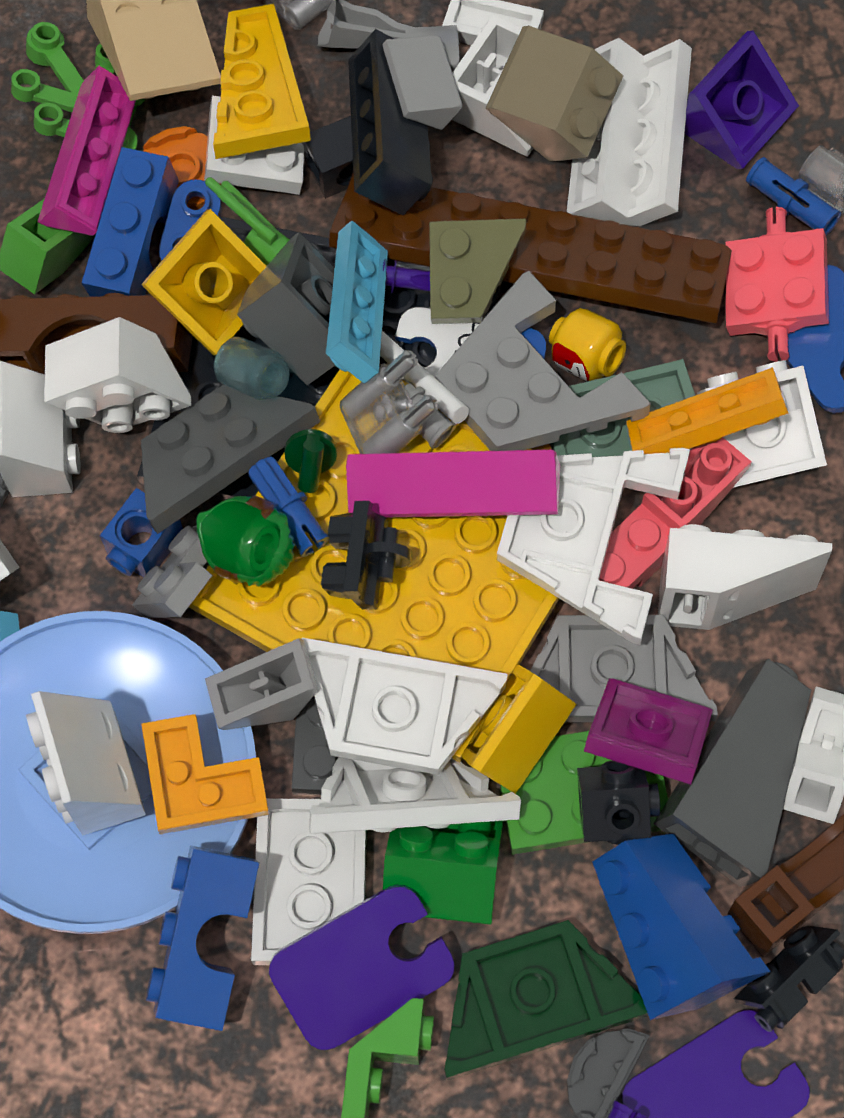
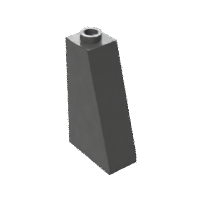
[653,659,811,887]

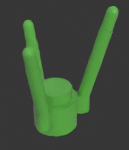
[205,177,290,266]

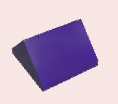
[684,30,799,169]

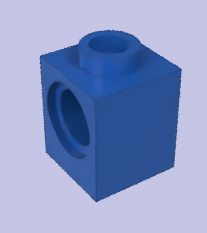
[100,488,183,577]

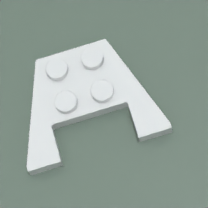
[497,448,690,645]

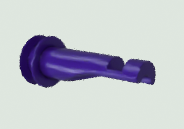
[383,259,430,293]

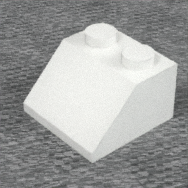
[0,361,81,497]

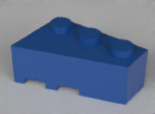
[592,834,770,1020]

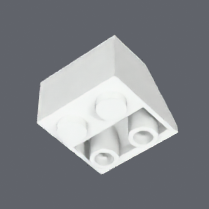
[451,14,533,157]
[44,317,191,433]

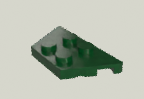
[444,920,648,1081]

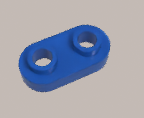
[159,180,222,260]

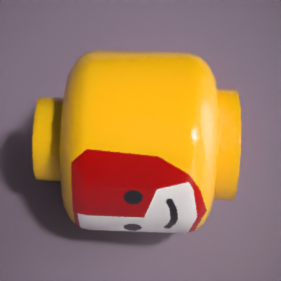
[549,308,626,381]

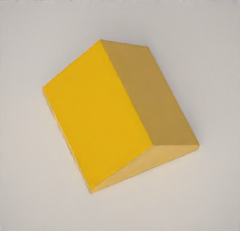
[461,664,577,794]

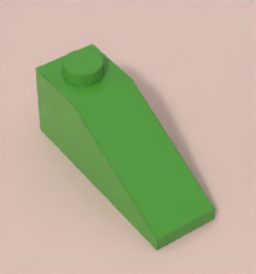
[0,198,96,294]

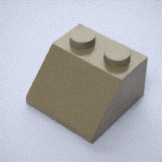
[485,25,624,162]

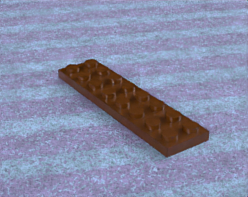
[329,173,732,323]

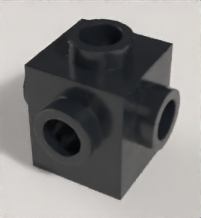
[577,760,660,845]

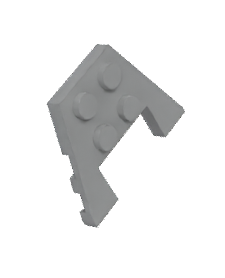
[435,271,651,451]

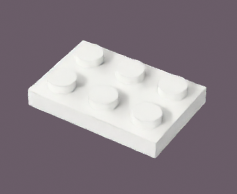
[251,798,367,965]

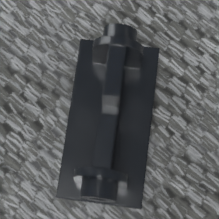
[733,926,844,1032]

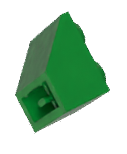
[382,821,503,925]

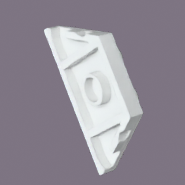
[302,637,508,775]
[309,757,521,834]

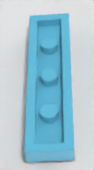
[326,221,388,384]

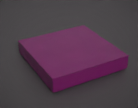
[584,678,713,785]

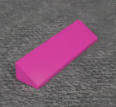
[38,65,136,236]
[346,450,560,517]

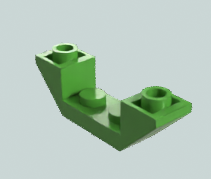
[341,998,434,1118]

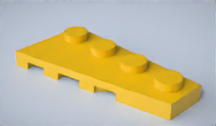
[213,3,311,159]

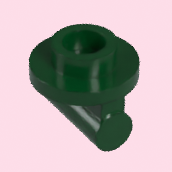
[285,429,337,493]

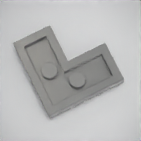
[132,525,213,618]

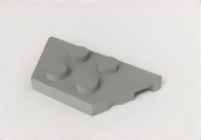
[530,615,718,723]

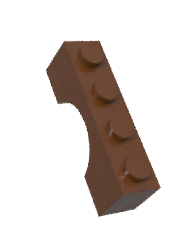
[0,293,193,374]
[727,814,844,957]

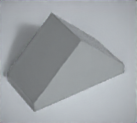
[205,638,318,730]

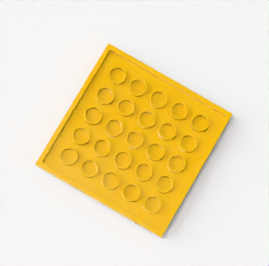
[189,367,559,763]

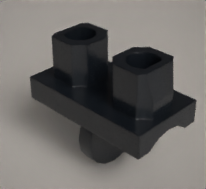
[321,501,412,610]

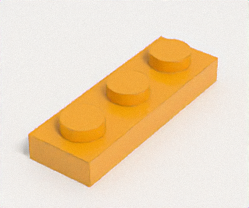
[626,367,788,454]

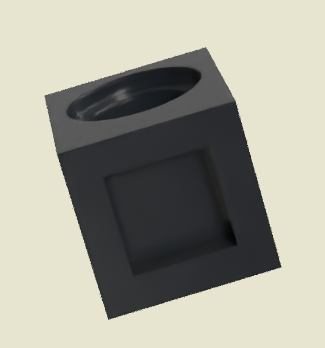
[303,116,354,199]

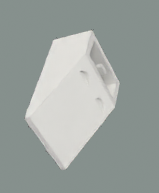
[658,524,832,630]
[26,691,146,836]

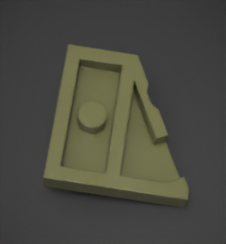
[429,219,526,324]

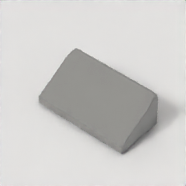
[382,35,462,130]

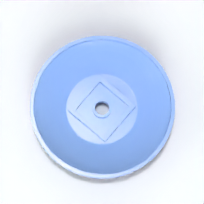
[0,611,256,934]

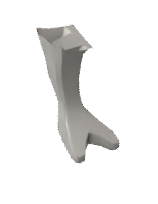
[317,0,459,73]

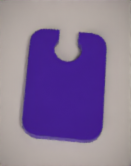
[269,885,454,1050]
[622,1010,810,1118]

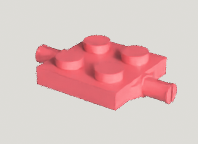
[726,207,829,362]

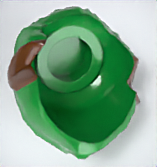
[196,496,295,587]

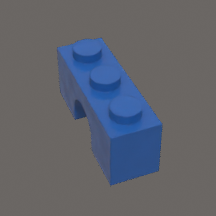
[82,147,179,297]
[146,845,260,1031]

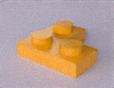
[141,714,269,834]

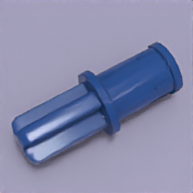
[248,456,329,557]

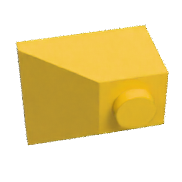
[141,209,266,355]

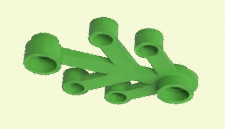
[11,22,145,150]

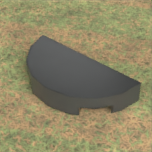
[567,1028,650,1118]

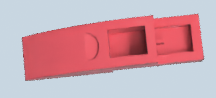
[599,437,752,589]

